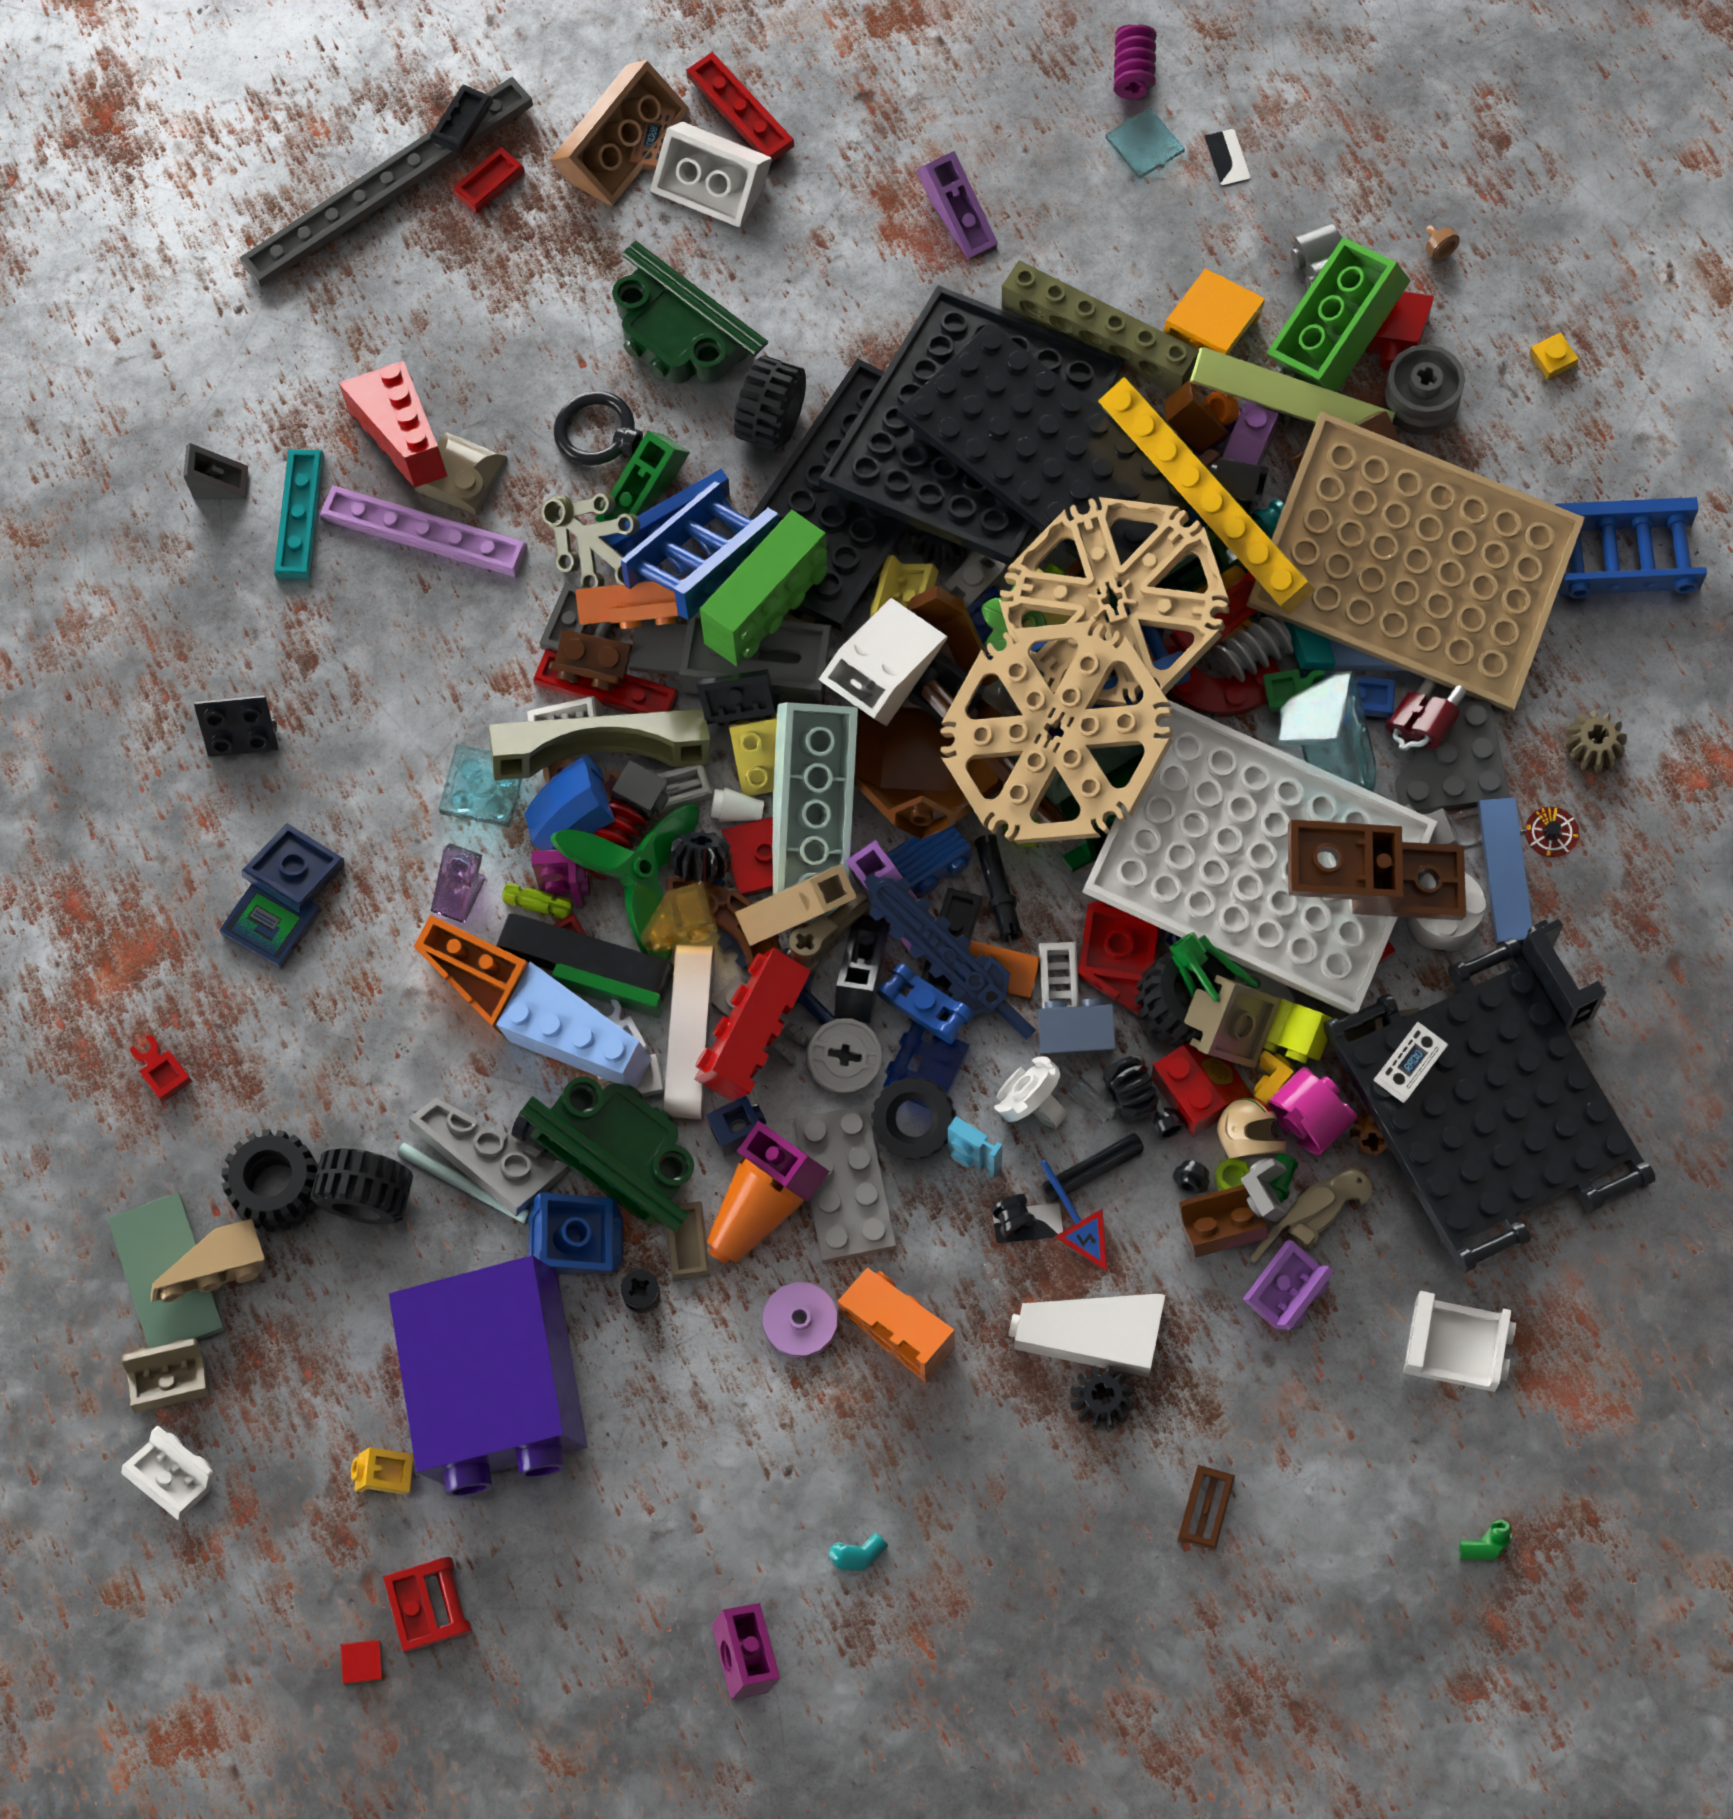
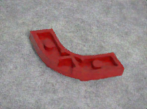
[1148,636,1281,717]

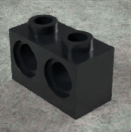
[1210,457,1269,502]

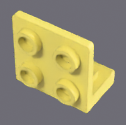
[728,713,777,796]

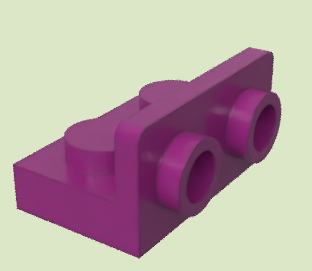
[531,850,590,908]

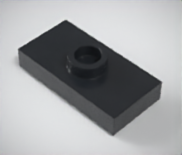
[430,84,493,154]

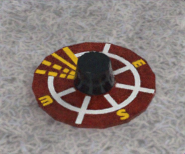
[1525,807,1579,857]

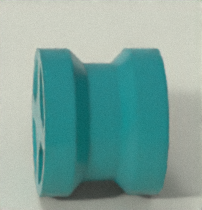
[1251,498,1285,539]

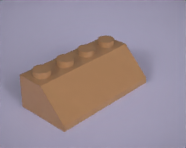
[550,60,690,206]

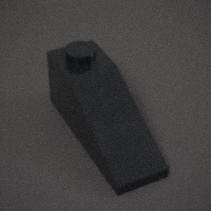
[834,915,889,1023]

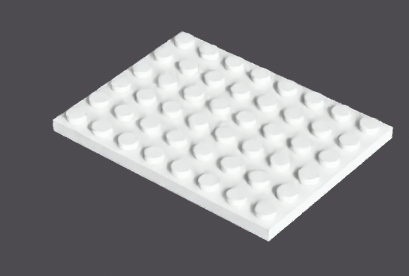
[1082,700,1437,1014]

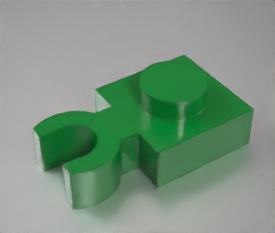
[1262,669,1329,713]

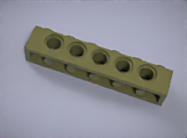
[1001,260,1199,393]

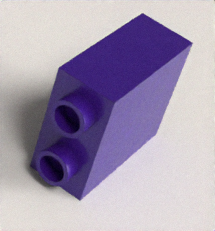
[389,1255,588,1497]

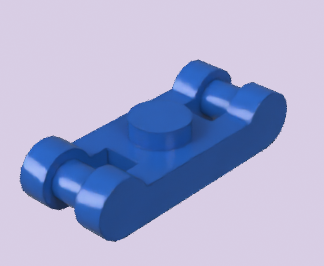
[876,963,974,1044]

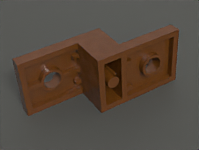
[1288,820,1466,921]

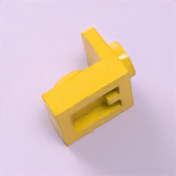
[1253,1050,1294,1105]
[351,1447,414,1494]

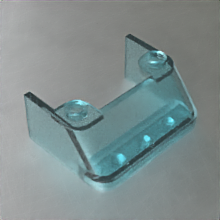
[1278,671,1376,793]

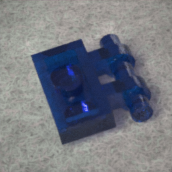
[882,1021,970,1109]

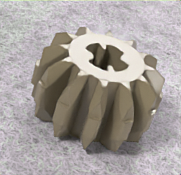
[1564,709,1627,774]

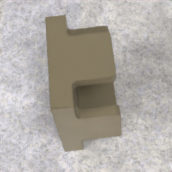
[1184,975,1282,1069]

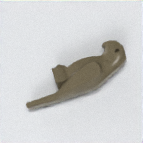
[1251,1168,1372,1263]

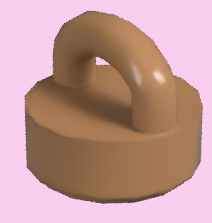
[1425,225,1460,261]

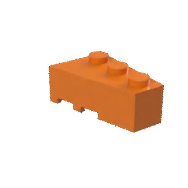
[414,914,529,1034]

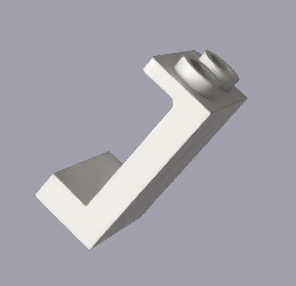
[1403,1291,1516,1392]

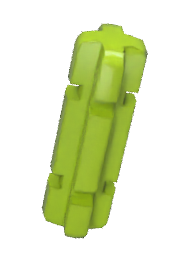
[502,883,573,919]

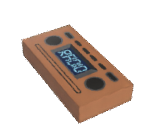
[629,105,676,171]

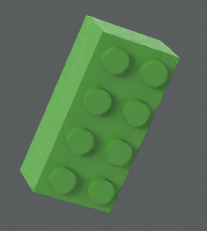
[1267,237,1411,392]
[700,510,828,667]

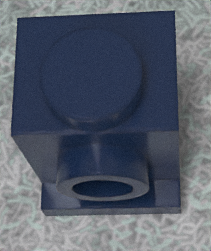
[706,1096,767,1157]

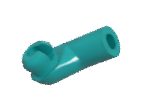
[829,1532,889,1571]

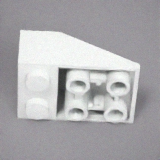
[818,598,948,726]

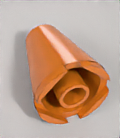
[706,1157,804,1265]

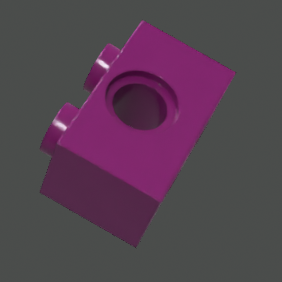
[737,1121,830,1202]
[711,1603,780,1700]

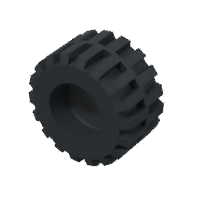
[734,355,806,451]
[1135,951,1233,1047]
[221,1129,318,1232]
[310,1148,413,1225]

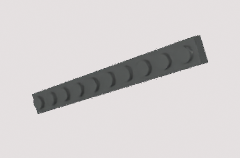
[239,76,533,287]

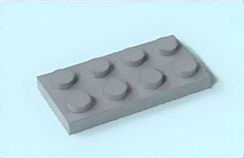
[794,1104,896,1264]

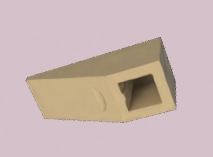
[735,864,857,946]
[150,1219,265,1303]

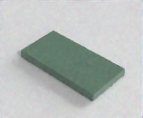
[107,1192,226,1349]

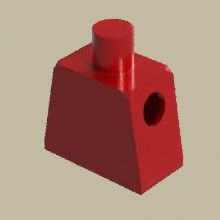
[1366,291,1434,371]

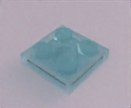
[438,744,523,828]

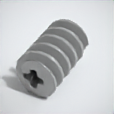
[1212,616,1294,682]

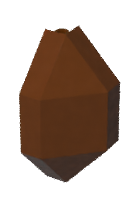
[854,586,1008,839]

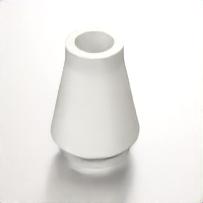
[710,787,764,822]

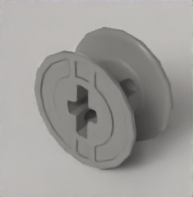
[806,1019,882,1093]

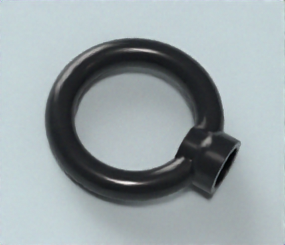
[554,391,643,466]

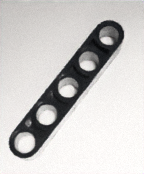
[496,913,674,1003]

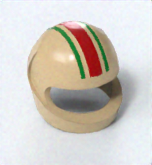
[1217,1098,1287,1159]

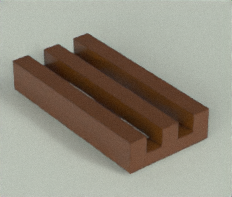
[1177,1465,1235,1552]

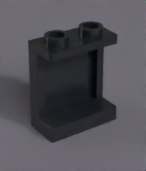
[1521,919,1606,1031]

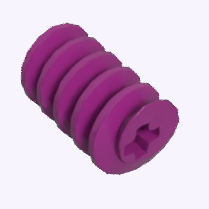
[1113,24,1157,100]

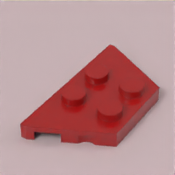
[1078,900,1159,1019]

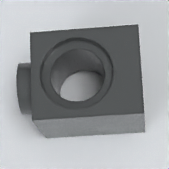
[611,760,670,821]

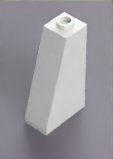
[1009,1294,1165,1377]

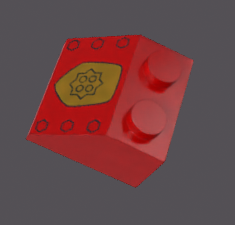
[1151,1043,1254,1138]

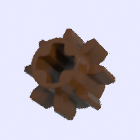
[1350,1111,1390,1157]

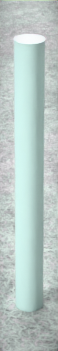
[397,1143,530,1224]

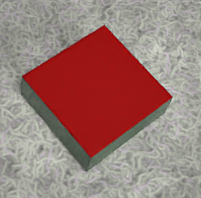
[340,1640,384,1686]

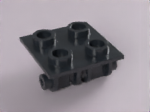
[194,695,279,757]

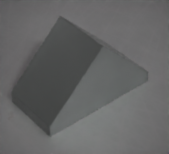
[183,443,249,499]

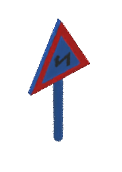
[1040,1160,1108,1271]

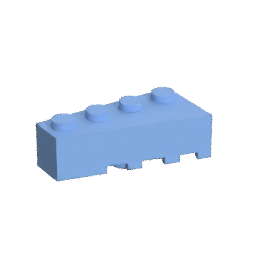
[496,962,652,1088]

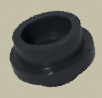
[1173,1160,1210,1194]

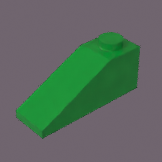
[595,431,690,523]

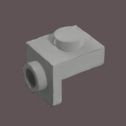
[1241,1158,1287,1222]

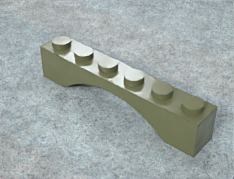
[489,709,710,781]

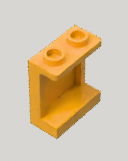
[1163,268,1265,356]

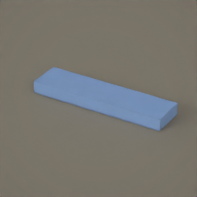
[1477,797,1532,945]

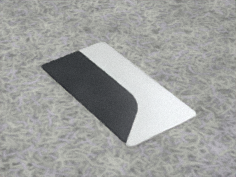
[1205,129,1250,185]
[993,1203,1063,1244]

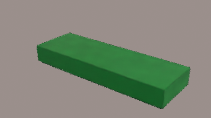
[552,963,663,1019]

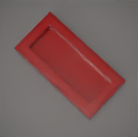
[452,147,525,214]

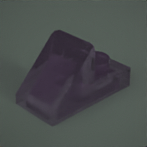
[431,843,485,923]

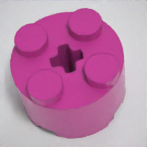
[1268,1067,1358,1156]

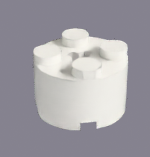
[1407,873,1486,952]

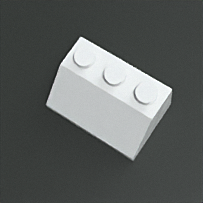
[650,122,772,228]

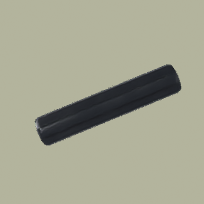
[1042,1133,1144,1202]

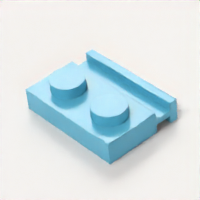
[948,1117,1002,1178]

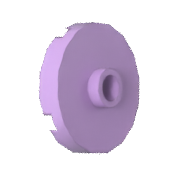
[762,1282,838,1358]

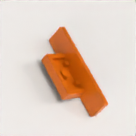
[576,577,686,629]

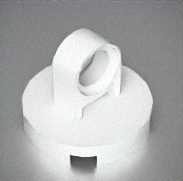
[994,1056,1068,1129]

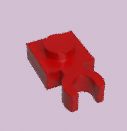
[130,1035,192,1103]

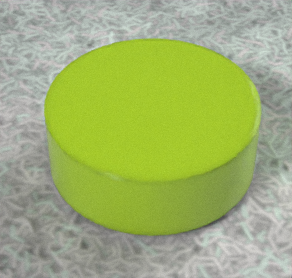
[1214,1158,1250,1191]

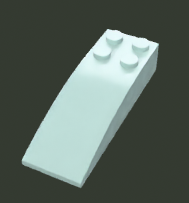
[772,702,858,923]

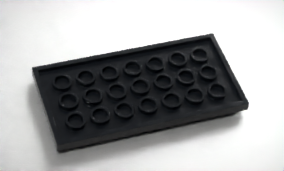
[897,322,1192,565]
[740,358,911,631]

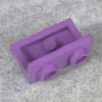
[1242,1241,1334,1330]

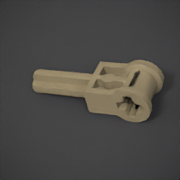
[786,892,872,973]

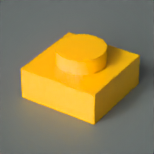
[1529,332,1579,380]

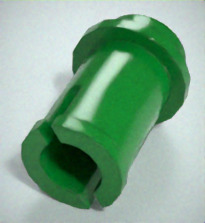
[1269,1154,1299,1204]

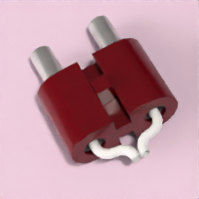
[1385,679,1466,751]

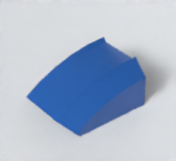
[525,755,615,851]
[528,1192,623,1275]

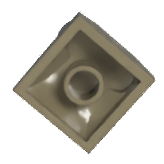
[414,432,508,516]

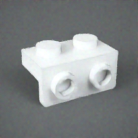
[121,1426,214,1520]

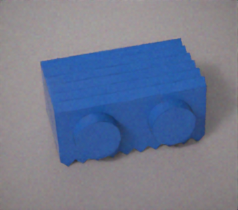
[886,824,971,896]

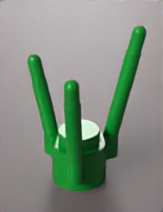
[1170,932,1258,1002]

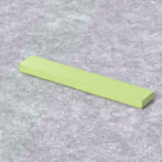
[1190,347,1395,424]

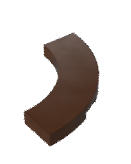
[665,877,782,969]

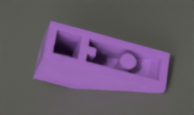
[916,151,998,259]
[1222,401,1279,466]

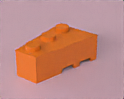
[837,1268,955,1383]

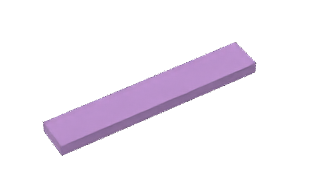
[320,485,528,577]

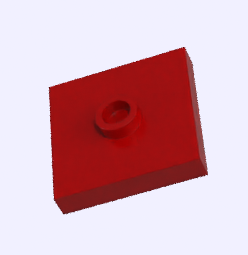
[721,817,773,897]

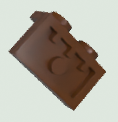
[549,629,632,691]
[1179,1185,1268,1258]

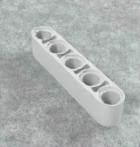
[664,945,715,1119]

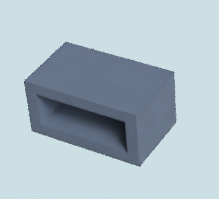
[1037,998,1115,1055]

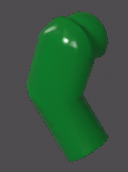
[1459,1520,1513,1561]

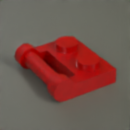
[383,1557,472,1654]

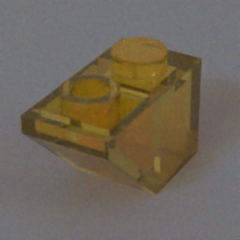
[640,882,718,952]

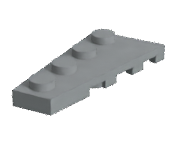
[409,1098,569,1217]

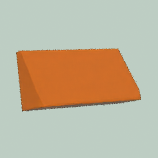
[967,941,1040,1000]

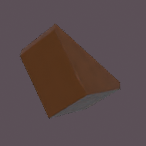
[1164,379,1229,455]

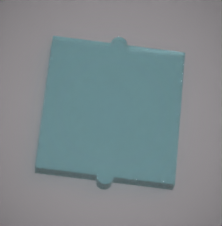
[1105,107,1185,179]

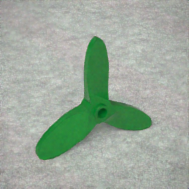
[551,804,699,961]

